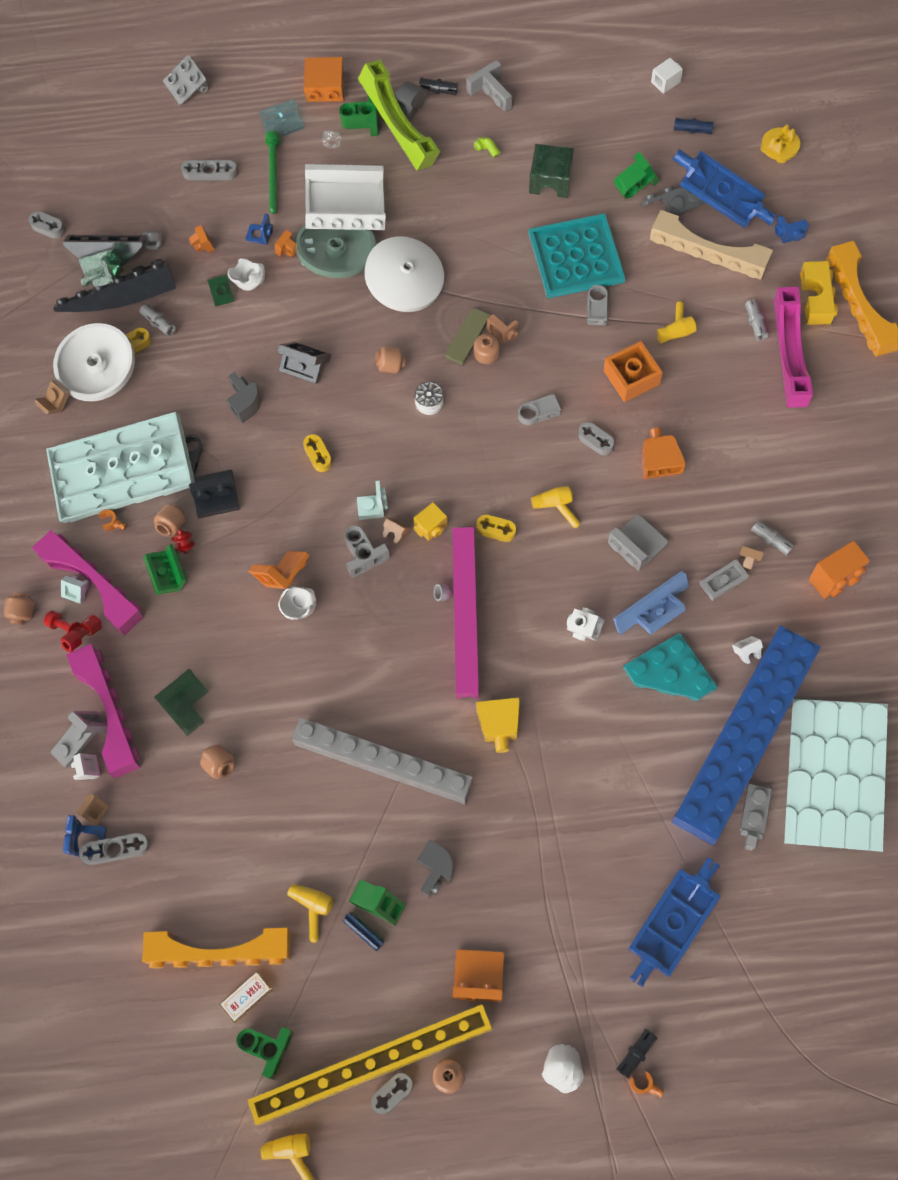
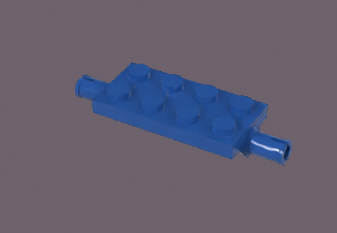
[672,148,777,228]
[628,858,721,987]

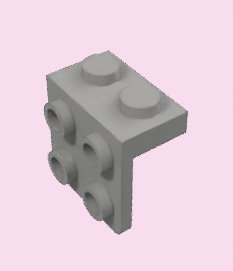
[608,515,668,571]

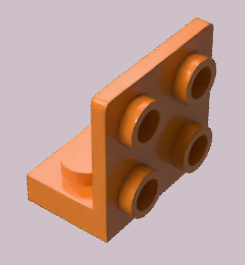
[248,551,310,589]
[452,950,504,1003]

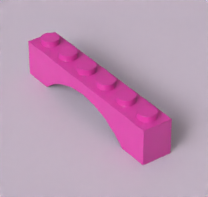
[773,287,813,408]
[32,530,144,636]
[66,644,141,779]

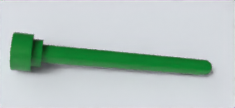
[265,131,280,214]

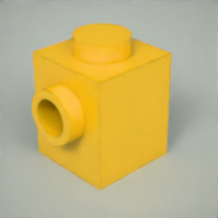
[414,502,448,541]

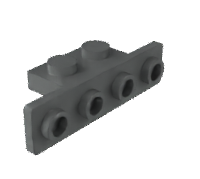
[640,186,706,215]

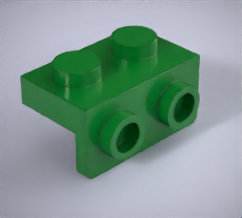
[143,544,187,595]

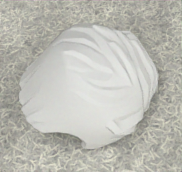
[228,258,265,291]
[278,585,317,620]
[542,1044,584,1093]

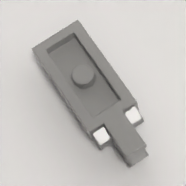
[740,784,772,851]

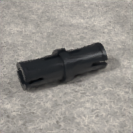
[419,77,458,96]
[616,1028,658,1079]

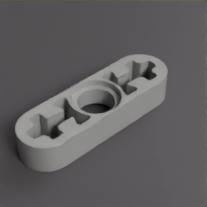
[181,160,238,180]
[79,833,149,865]

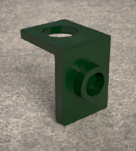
[207,273,234,306]

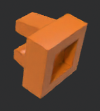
[188,225,215,253]
[274,230,297,258]

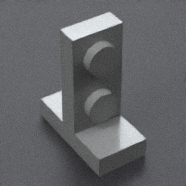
[466,60,512,113]
[50,711,107,767]

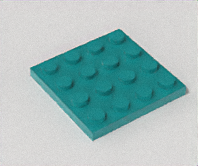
[528,213,625,299]

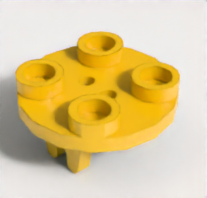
[761,124,800,163]

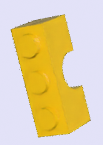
[800,261,838,325]

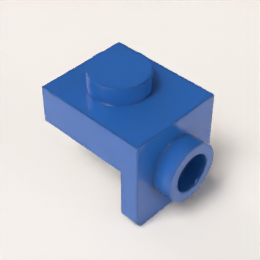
[775,216,809,243]

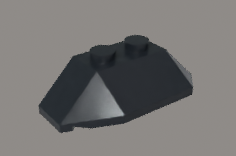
[63,235,146,267]

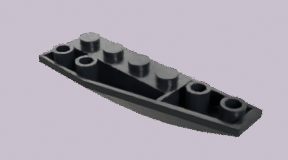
[53,258,176,312]

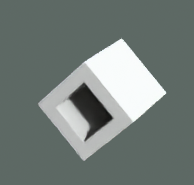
[651,58,683,94]

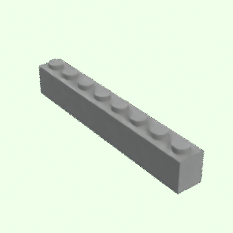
[292,718,473,805]

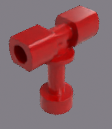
[44,610,102,652]

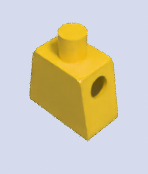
[476,698,519,753]

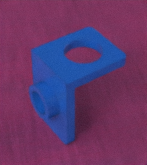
[245,213,273,245]

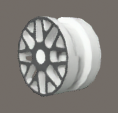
[415,382,444,415]

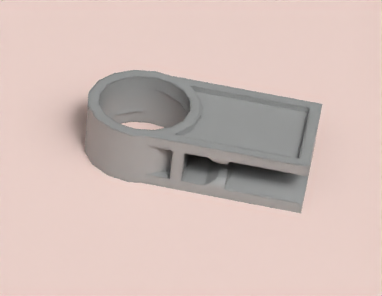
[587,285,608,325]
[518,394,561,426]

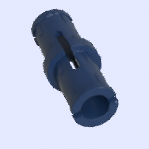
[673,118,714,135]

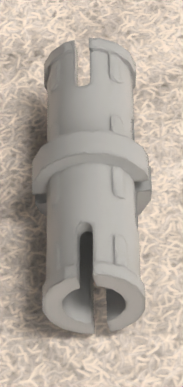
[745,299,769,341]
[140,304,176,337]
[751,520,795,556]

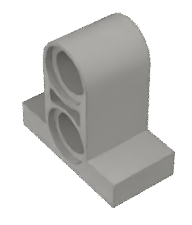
[344,526,390,579]

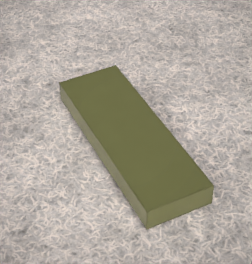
[445,307,490,366]

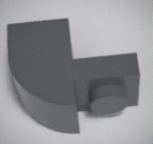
[395,81,429,122]
[227,372,260,423]
[417,840,453,898]

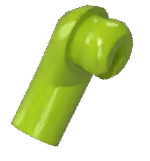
[474,137,501,158]

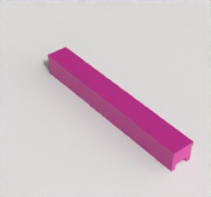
[452,527,479,699]

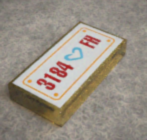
[219,971,273,1024]

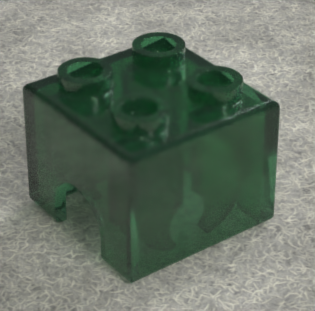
[529,144,574,198]

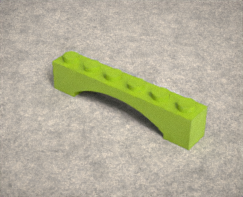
[358,59,440,171]

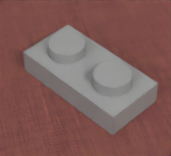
[700,559,749,601]

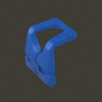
[63,815,106,857]

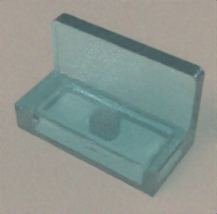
[259,99,304,137]

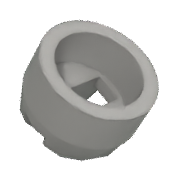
[433,584,452,601]

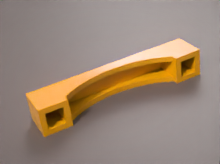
[827,240,898,357]
[142,928,291,968]

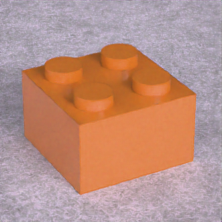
[604,341,663,403]
[808,540,870,600]

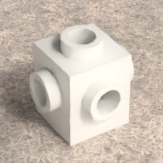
[567,607,605,641]

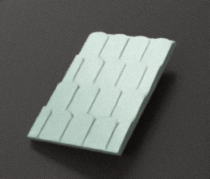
[46,412,195,523]
[784,698,888,852]

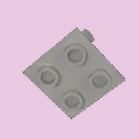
[163,54,208,106]

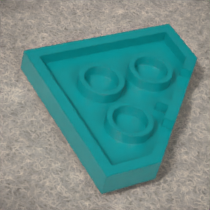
[623,633,718,701]

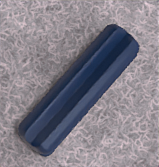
[343,912,384,951]

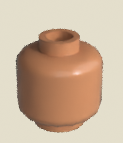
[474,334,500,364]
[375,346,406,374]
[154,504,186,536]
[3,593,35,625]
[200,745,234,779]
[432,1059,465,1094]

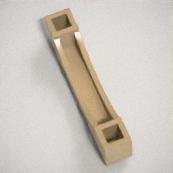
[650,210,773,280]

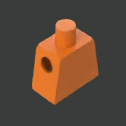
[642,428,686,479]

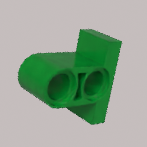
[339,95,378,136]
[613,151,660,199]
[349,879,406,926]
[236,1027,294,1080]

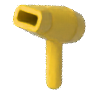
[657,301,697,344]
[531,486,580,528]
[287,884,334,943]
[260,1134,315,1180]

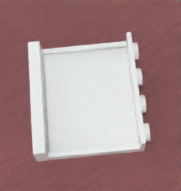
[305,164,386,230]

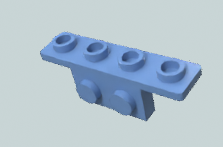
[613,571,689,635]

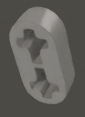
[28,211,65,238]
[578,422,614,455]
[371,1073,413,1114]

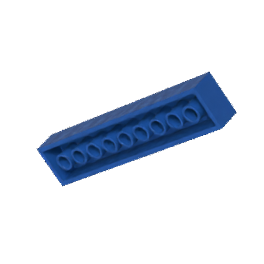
[671,625,821,846]

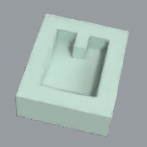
[357,480,388,520]

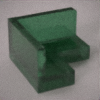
[78,248,124,287]
[154,668,208,736]

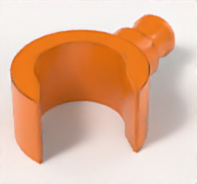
[98,509,127,531]
[629,1071,664,1097]

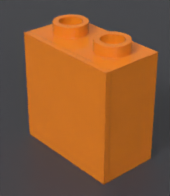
[304,57,344,102]

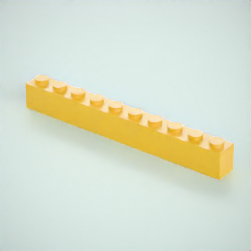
[248,1005,492,1125]

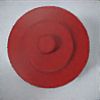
[171,529,195,554]

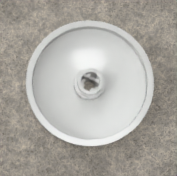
[364,237,444,312]
[53,323,135,401]

